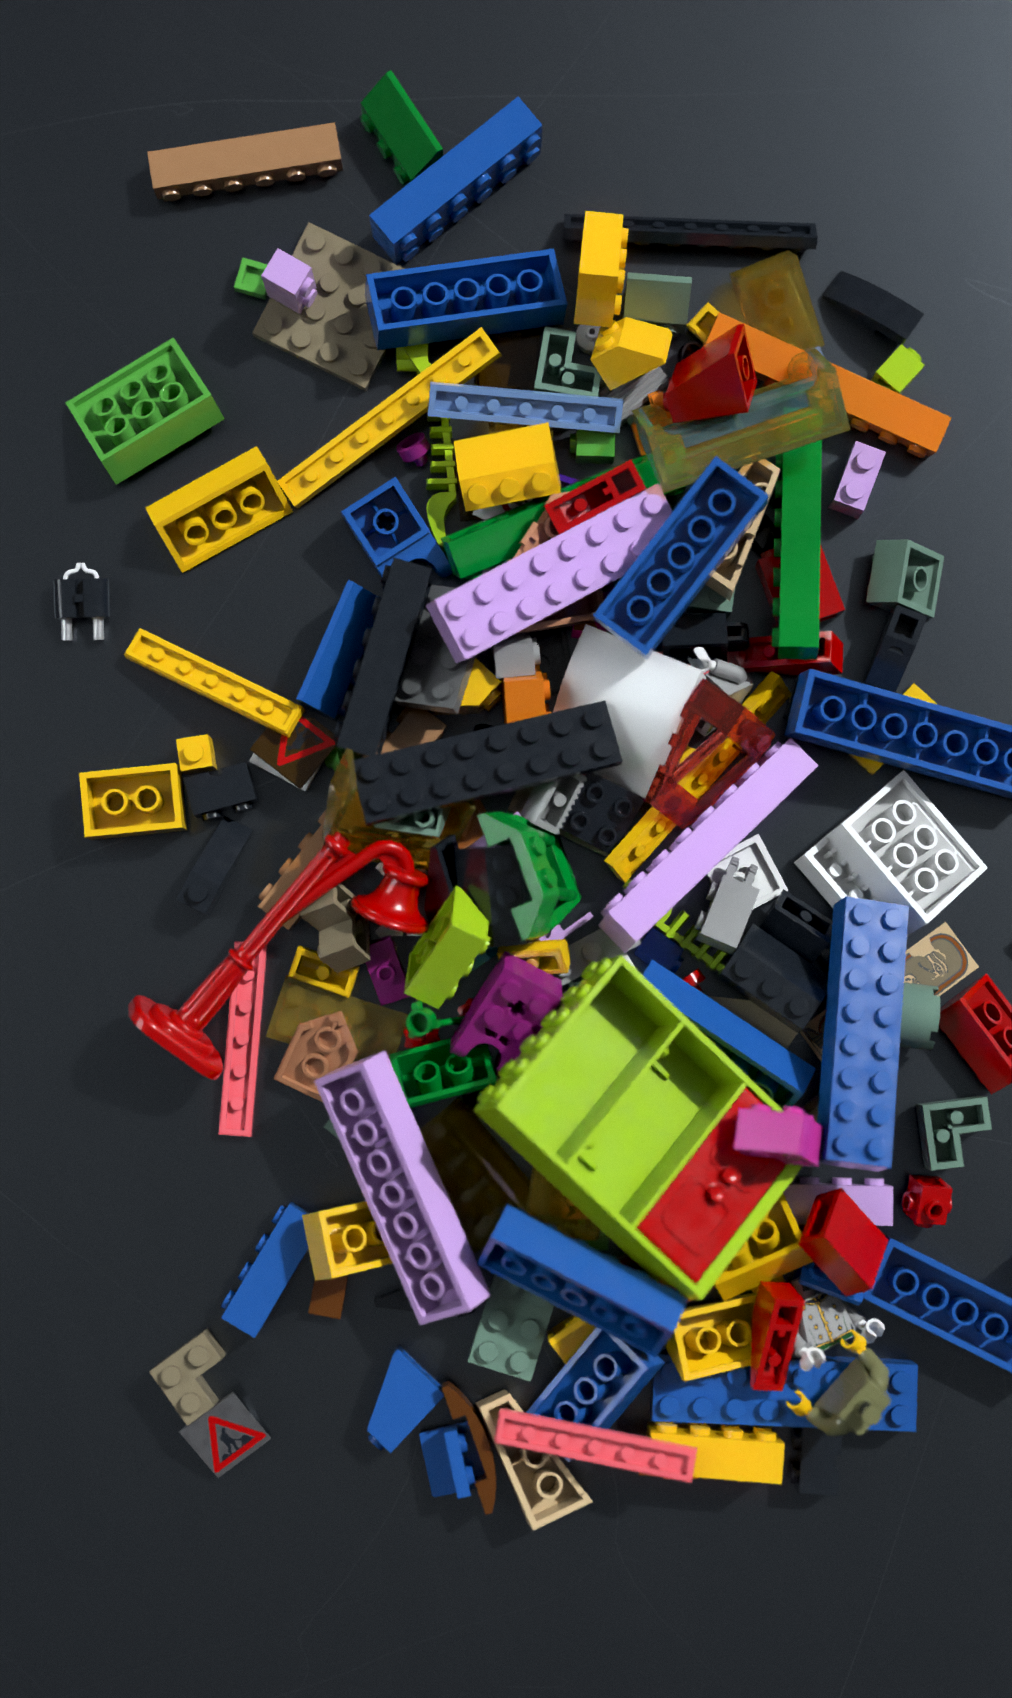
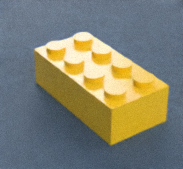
[646,1421,785,1484]

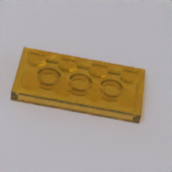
[266,975,408,1063]

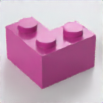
[734,1104,824,1167]

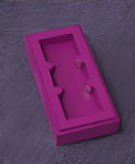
[365,935,411,1006]

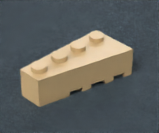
[705,451,780,601]
[475,1389,593,1531]

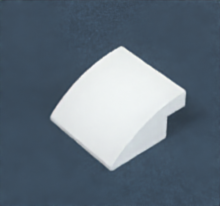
[553,624,706,805]
[794,770,988,937]

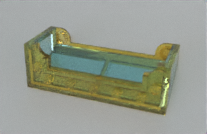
[632,348,850,493]

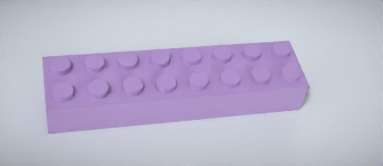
[426,483,673,664]
[598,738,818,953]
[314,1051,491,1325]

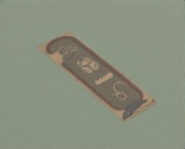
[800,922,979,1062]

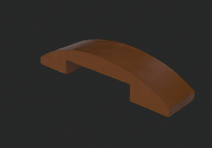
[442,1381,496,1515]

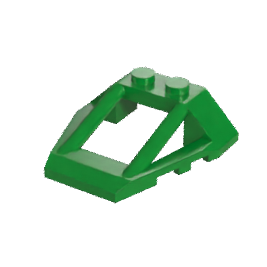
[478,812,582,941]

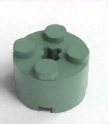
[899,982,940,1051]

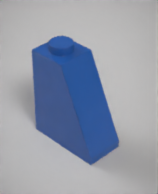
[367,1345,445,1453]

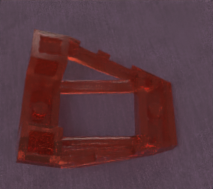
[645,678,776,829]

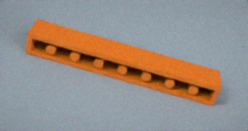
[703,312,952,458]

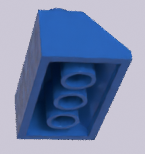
[296,580,377,722]
[526,1327,665,1462]

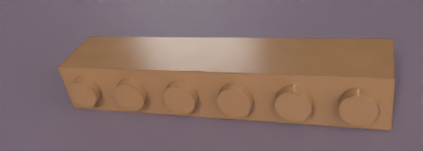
[147,122,343,201]

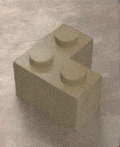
[299,883,370,973]
[149,1327,226,1426]

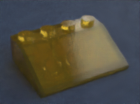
[419,1097,542,1254]

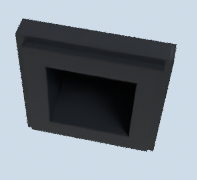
[751,514,780,559]

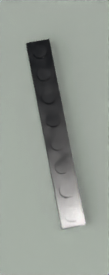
[564,214,818,252]

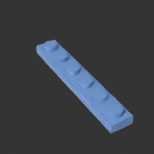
[427,382,623,433]

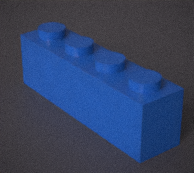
[221,1202,310,1338]

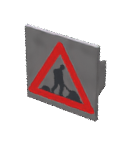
[179,1392,271,1478]

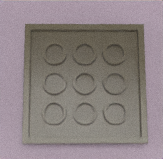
[252,222,404,391]

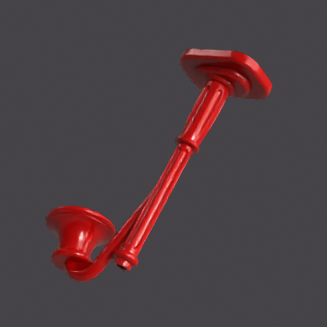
[128,831,429,1080]

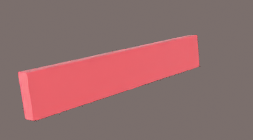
[218,941,268,1137]
[494,1408,697,1483]

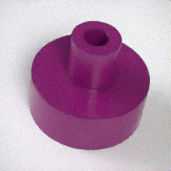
[396,432,430,467]

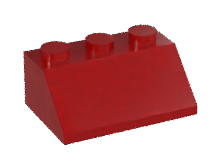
[939,973,1012,1095]

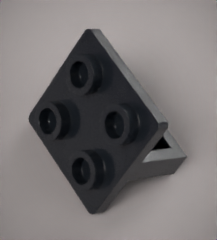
[560,772,644,854]

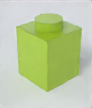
[871,344,925,394]

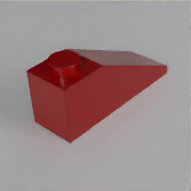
[544,460,646,535]
[738,631,844,675]
[750,1281,806,1391]

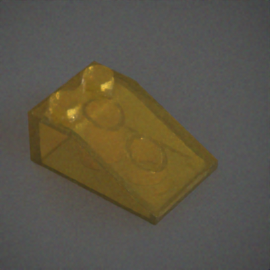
[729,250,825,351]

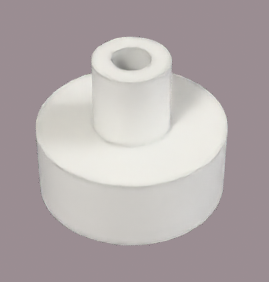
[575,324,600,354]

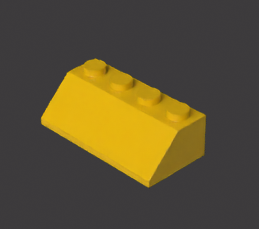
[145,446,293,573]

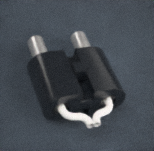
[53,563,110,640]

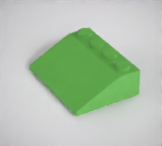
[66,338,225,485]

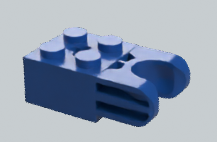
[341,477,453,578]

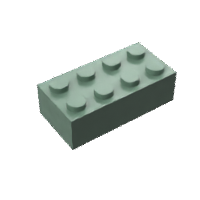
[468,1274,554,1382]

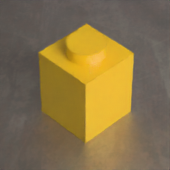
[176,734,217,775]

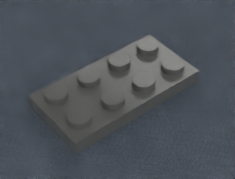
[395,585,476,714]

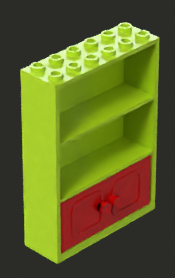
[474,955,803,1300]

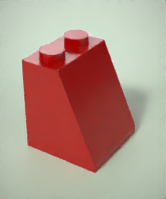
[663,324,757,423]

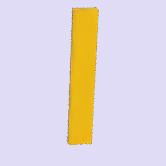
[124,628,305,738]

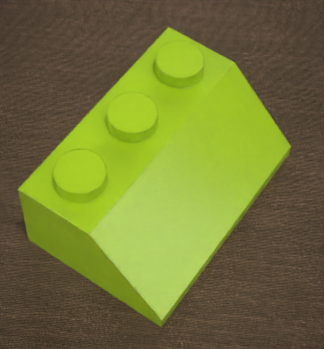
[404,886,490,1009]

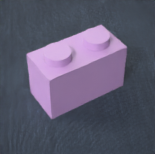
[261,248,317,314]
[829,441,886,519]

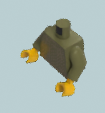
[786,1329,891,1437]

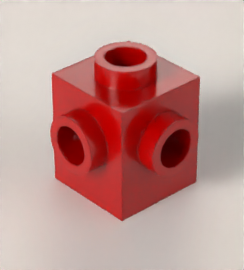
[902,1175,953,1228]

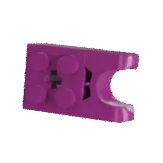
[450,951,562,1078]

